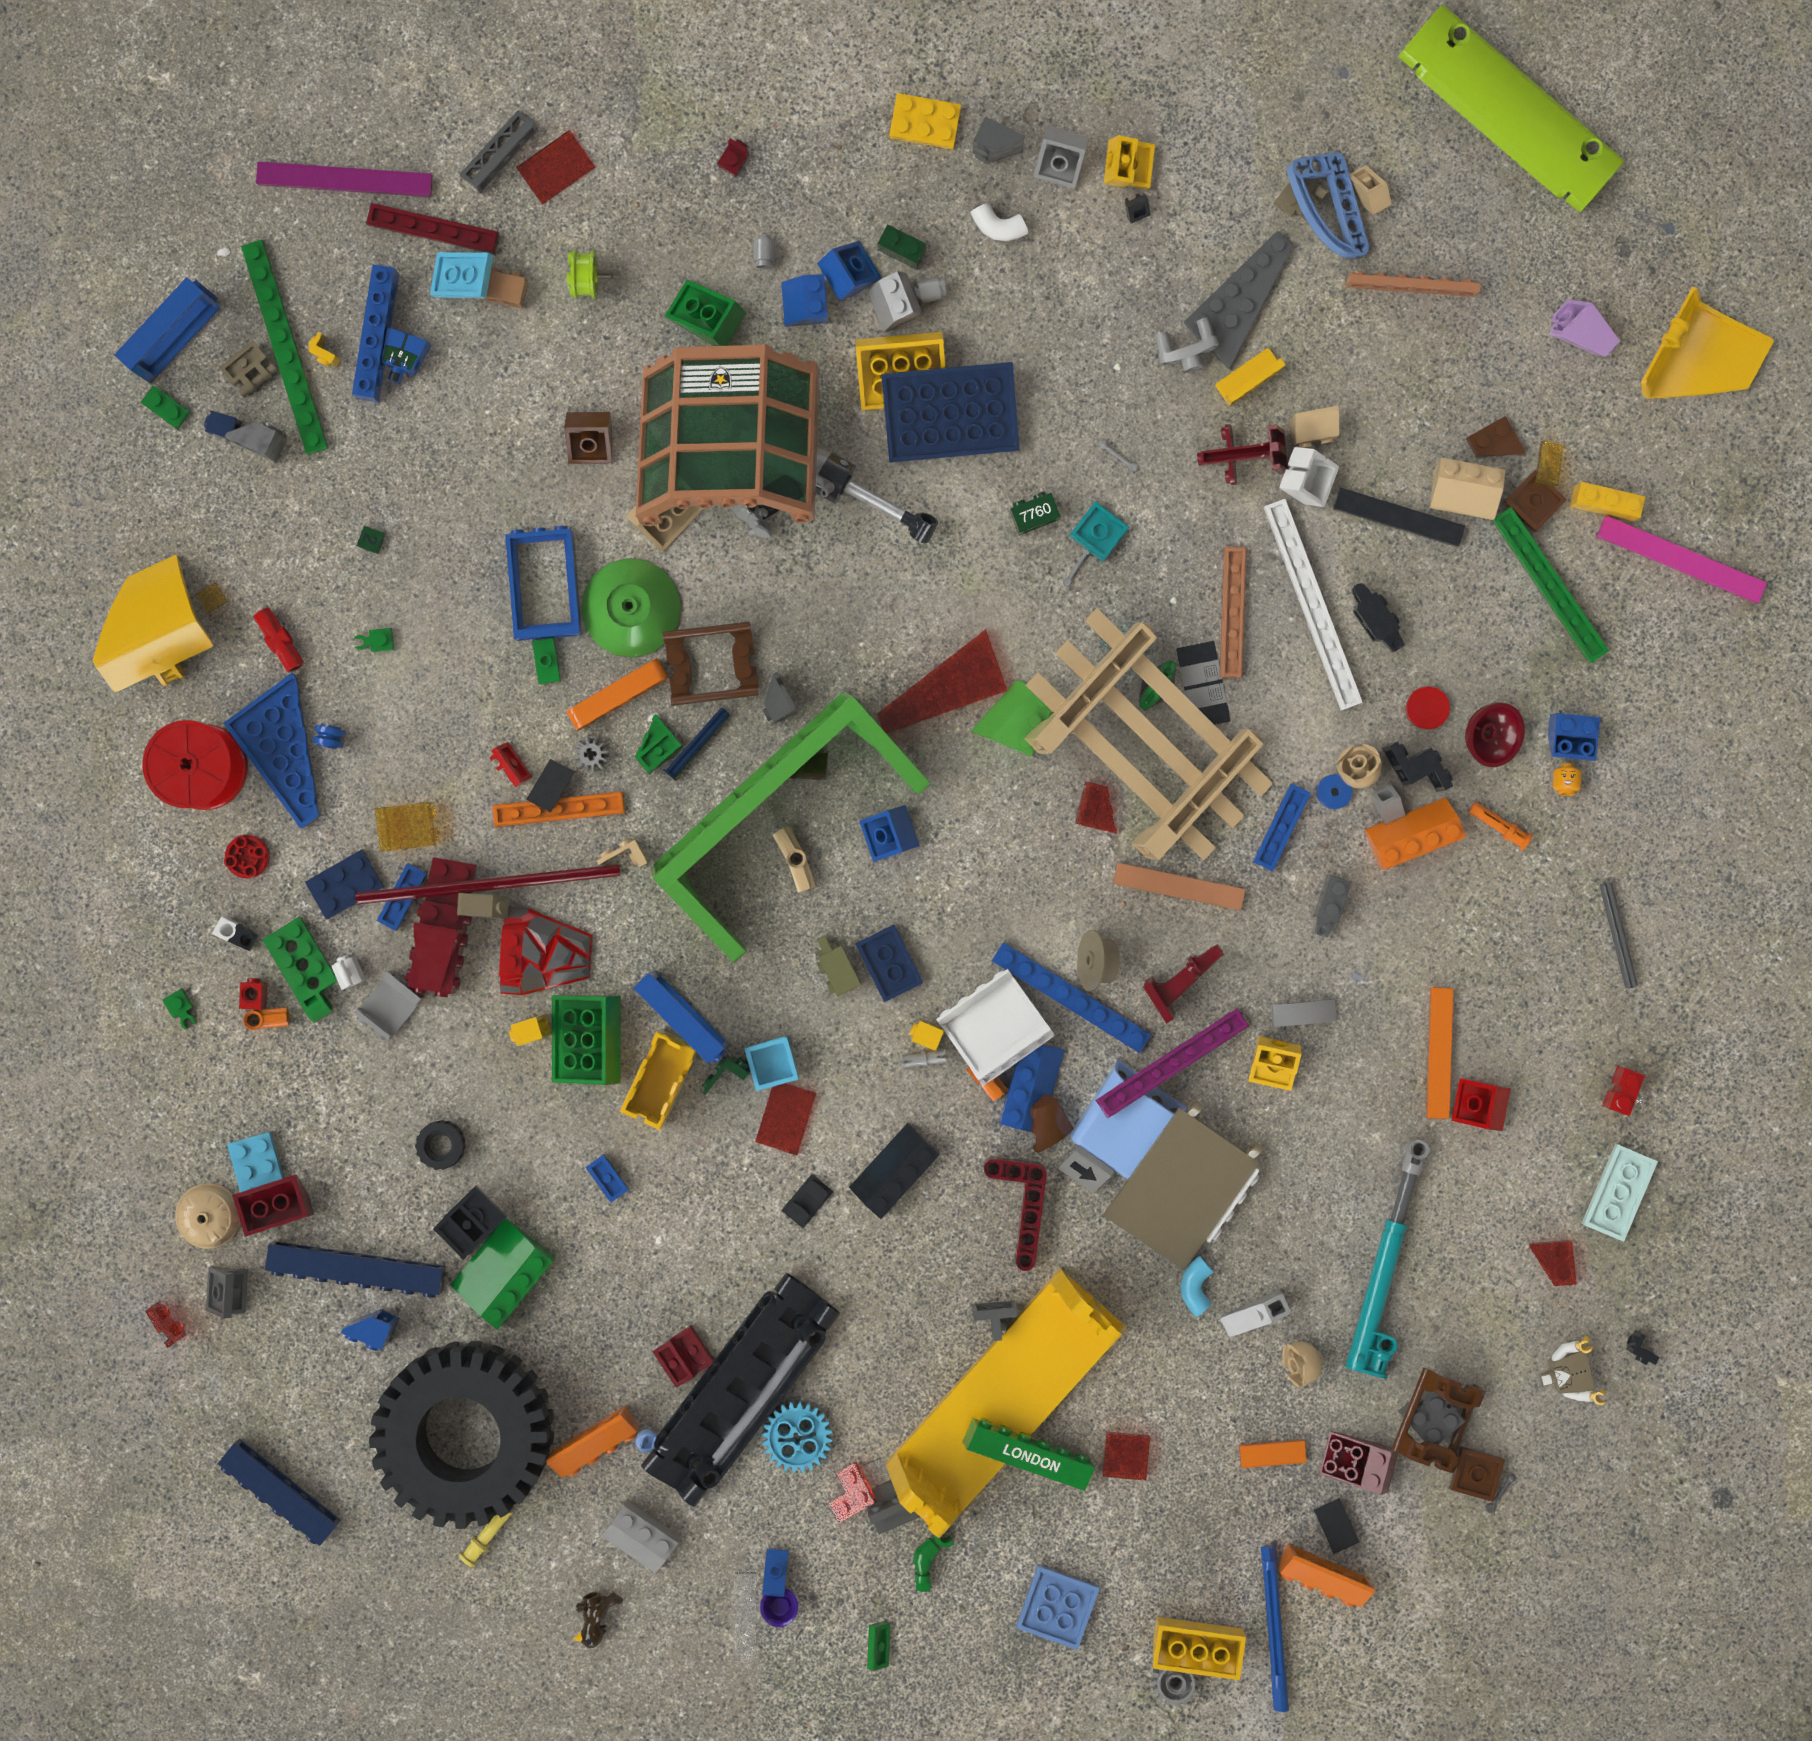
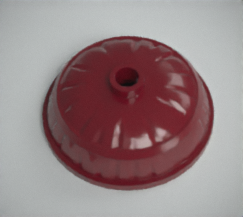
[1465,702,1525,767]

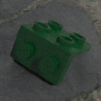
[702,1054,751,1095]

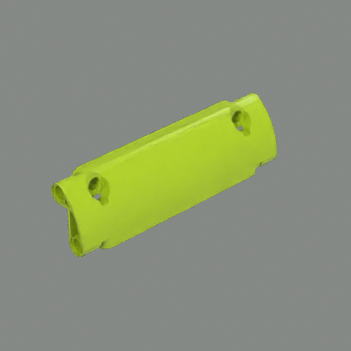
[1398,4,1625,213]

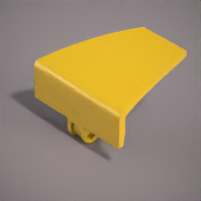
[1641,286,1774,399]
[93,555,213,692]

